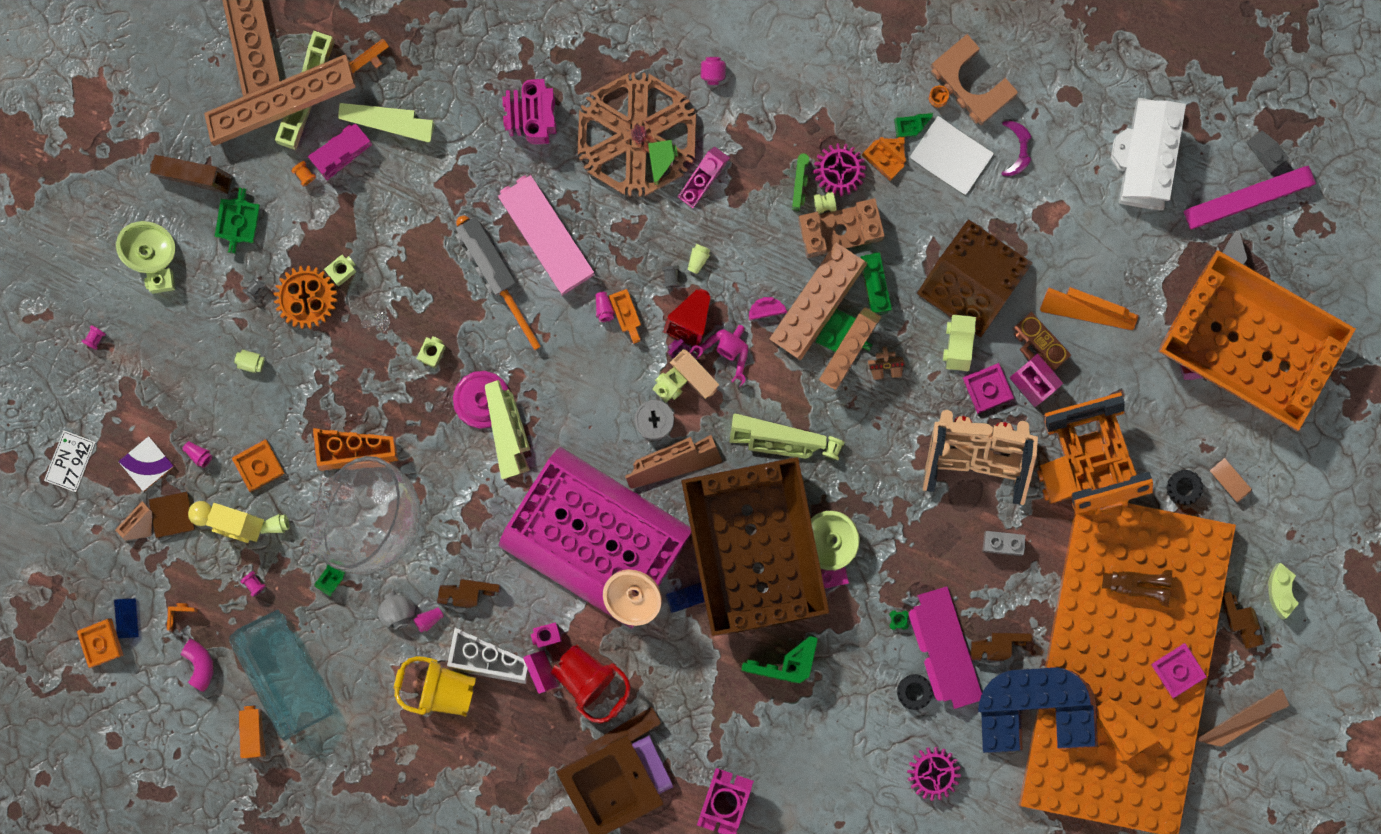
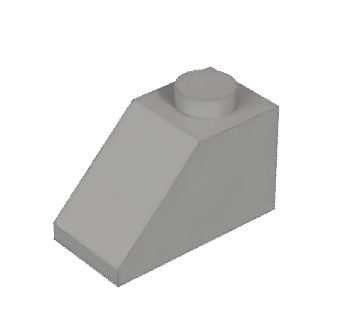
[1222,230,1247,266]

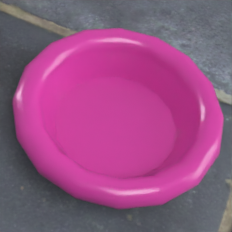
[453,371,510,429]

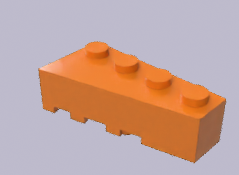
[313,428,398,471]

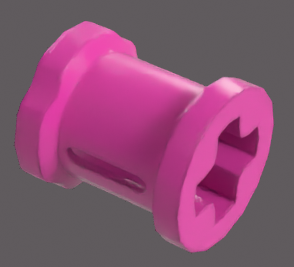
[81,325,106,351]
[240,571,266,597]

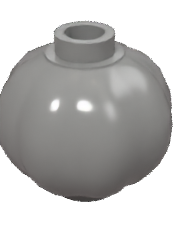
[378,592,415,630]

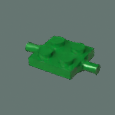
[214,188,260,254]
[815,309,873,352]

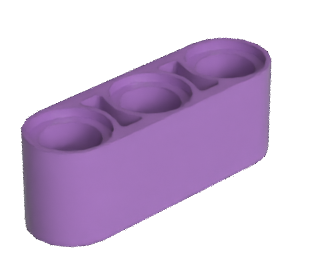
[632,735,673,794]

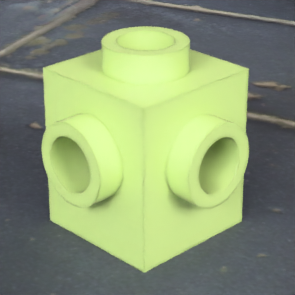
[653,367,687,402]

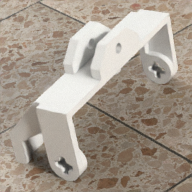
[1110,98,1186,210]

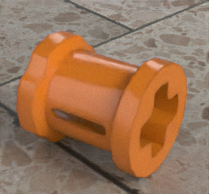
[291,161,316,187]

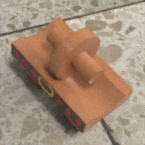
[868,347,905,380]

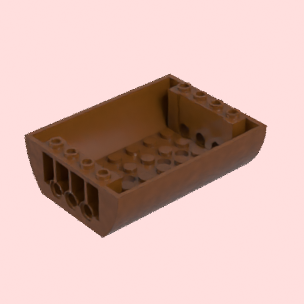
[681,457,829,636]

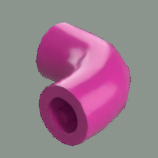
[181,639,213,692]

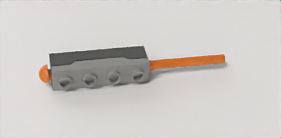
[455,215,541,351]

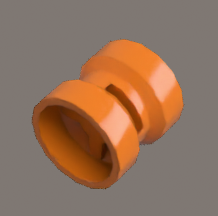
[929,85,949,108]

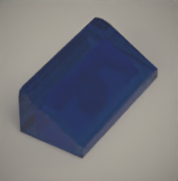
[114,598,139,639]

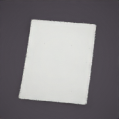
[910,116,994,195]

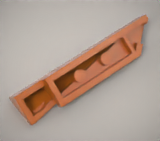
[1040,287,1139,330]

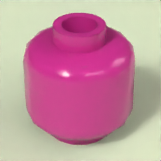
[700,57,726,85]

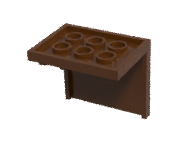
[916,219,1033,338]

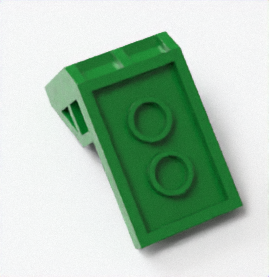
[741,636,818,684]

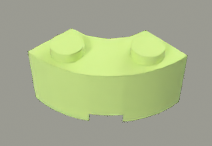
[943,315,976,371]
[1268,563,1299,620]

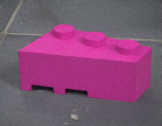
[308,123,372,181]

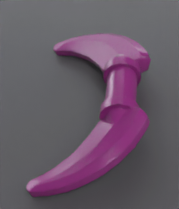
[1001,121,1031,176]

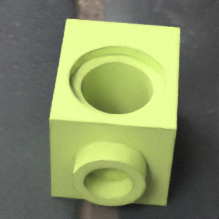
[324,255,356,287]
[417,336,446,368]

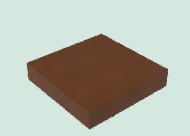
[148,491,195,538]

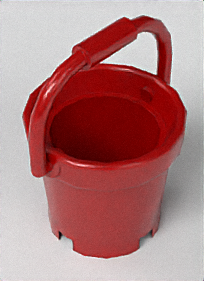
[551,644,631,723]

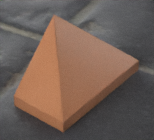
[115,502,152,541]

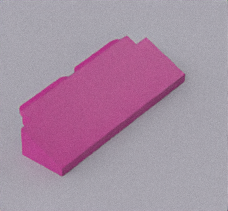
[909,586,982,709]

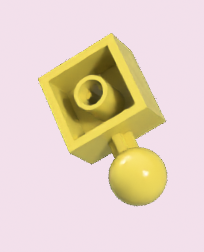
[188,501,264,543]

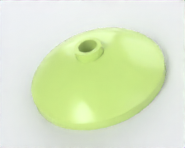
[116,221,175,273]
[811,511,860,570]

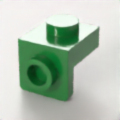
[314,561,346,597]

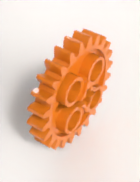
[274,266,338,329]

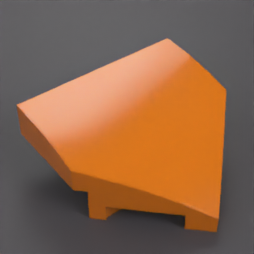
[862,137,906,181]

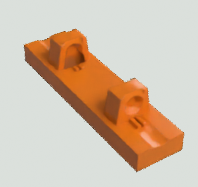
[350,39,389,73]

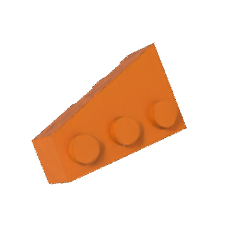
[1096,699,1160,761]

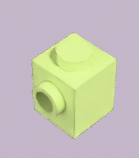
[144,268,176,294]

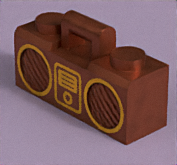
[1013,311,1071,372]

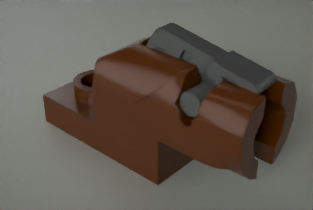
[437,579,501,613]
[1222,591,1266,649]
[970,633,1032,666]

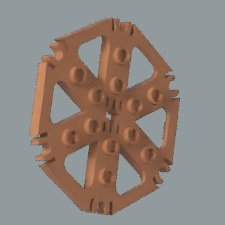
[578,72,696,197]

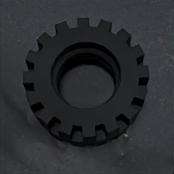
[1166,470,1203,506]
[897,674,933,710]

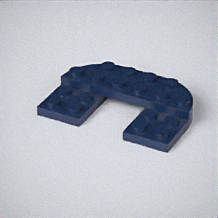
[978,668,1098,753]

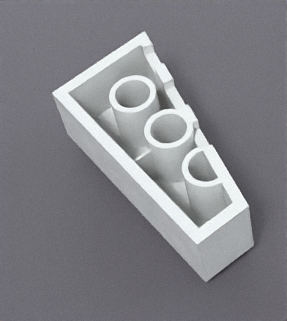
[447,628,529,684]

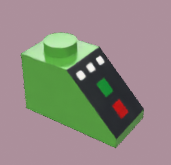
[648,140,678,185]

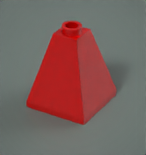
[663,289,711,347]

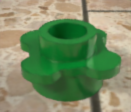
[889,610,909,630]

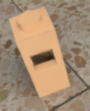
[670,349,719,399]

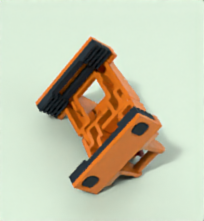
[1045,392,1153,515]

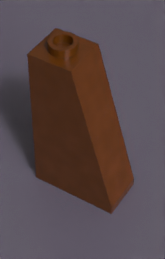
[150,154,233,194]

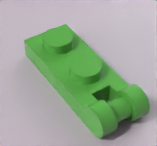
[792,154,809,211]

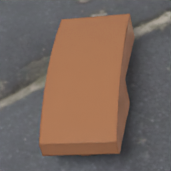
[1210,458,1252,503]

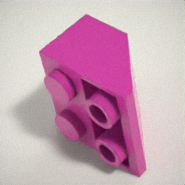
[1009,354,1063,407]

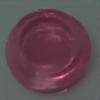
[631,124,646,144]

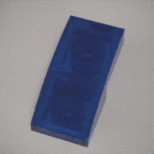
[665,583,705,614]

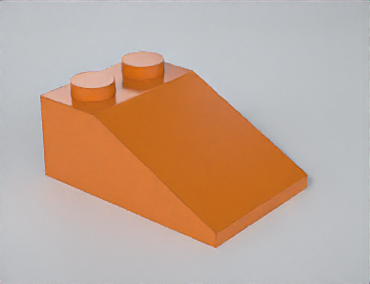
[1037,455,1078,504]

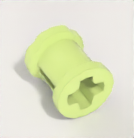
[822,436,845,461]

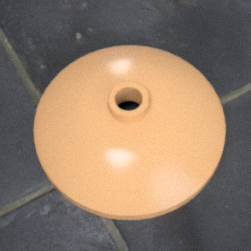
[603,570,662,626]

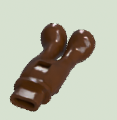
[1102,570,1172,607]

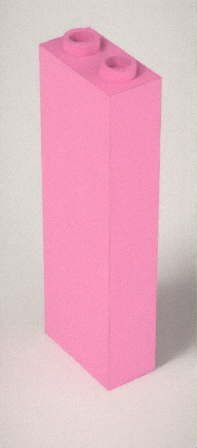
[498,175,595,296]

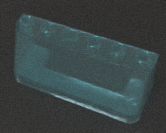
[229,610,334,741]

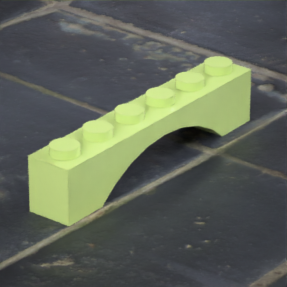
[275,31,335,150]

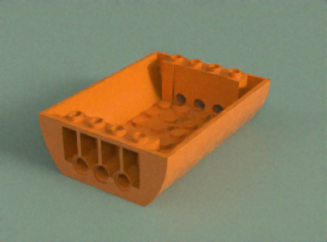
[1158,250,1356,431]

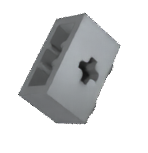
[982,531,1026,556]

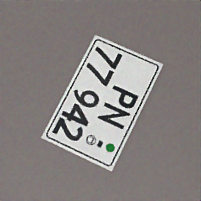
[44,430,95,492]

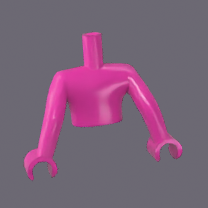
[689,325,748,387]

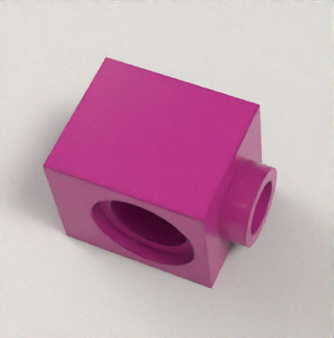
[531,622,562,648]

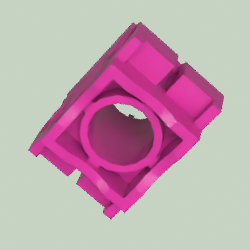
[502,79,556,145]
[697,768,754,834]

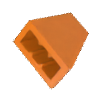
[239,705,266,759]

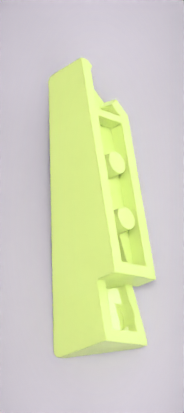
[338,103,434,142]
[485,380,530,479]
[729,414,827,459]

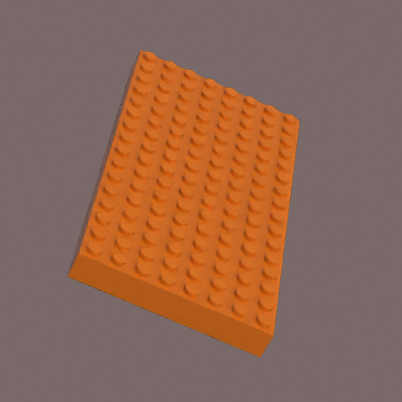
[1019,503,1236,834]

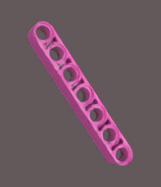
[1183,165,1316,230]

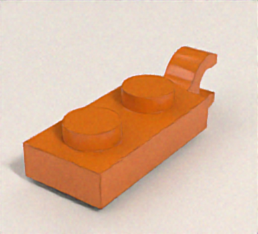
[609,289,641,344]

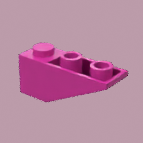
[678,147,730,208]

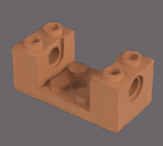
[798,198,884,258]

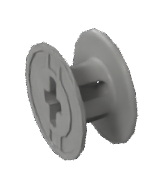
[635,400,674,441]

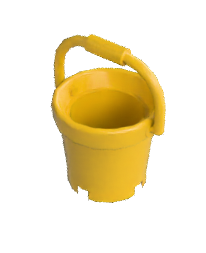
[393,656,476,716]

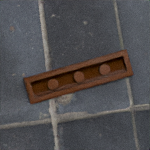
[584,706,661,754]

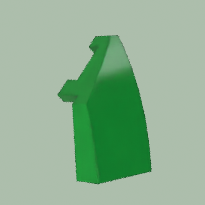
[894,113,933,138]

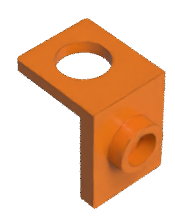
[167,603,198,631]

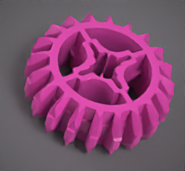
[813,143,866,196]
[907,747,961,801]

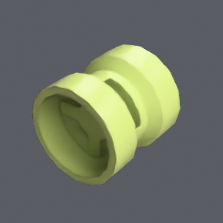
[814,192,837,214]

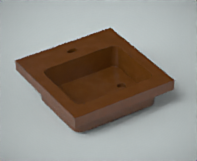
[556,734,664,834]

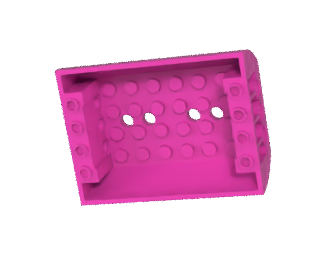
[498,446,692,629]

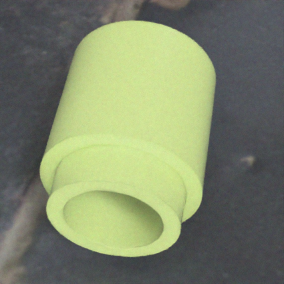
[234,349,265,373]

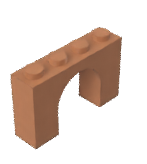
[931,34,1018,126]
[819,307,882,390]

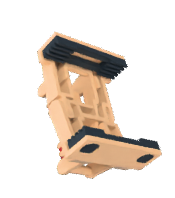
[923,410,1038,505]

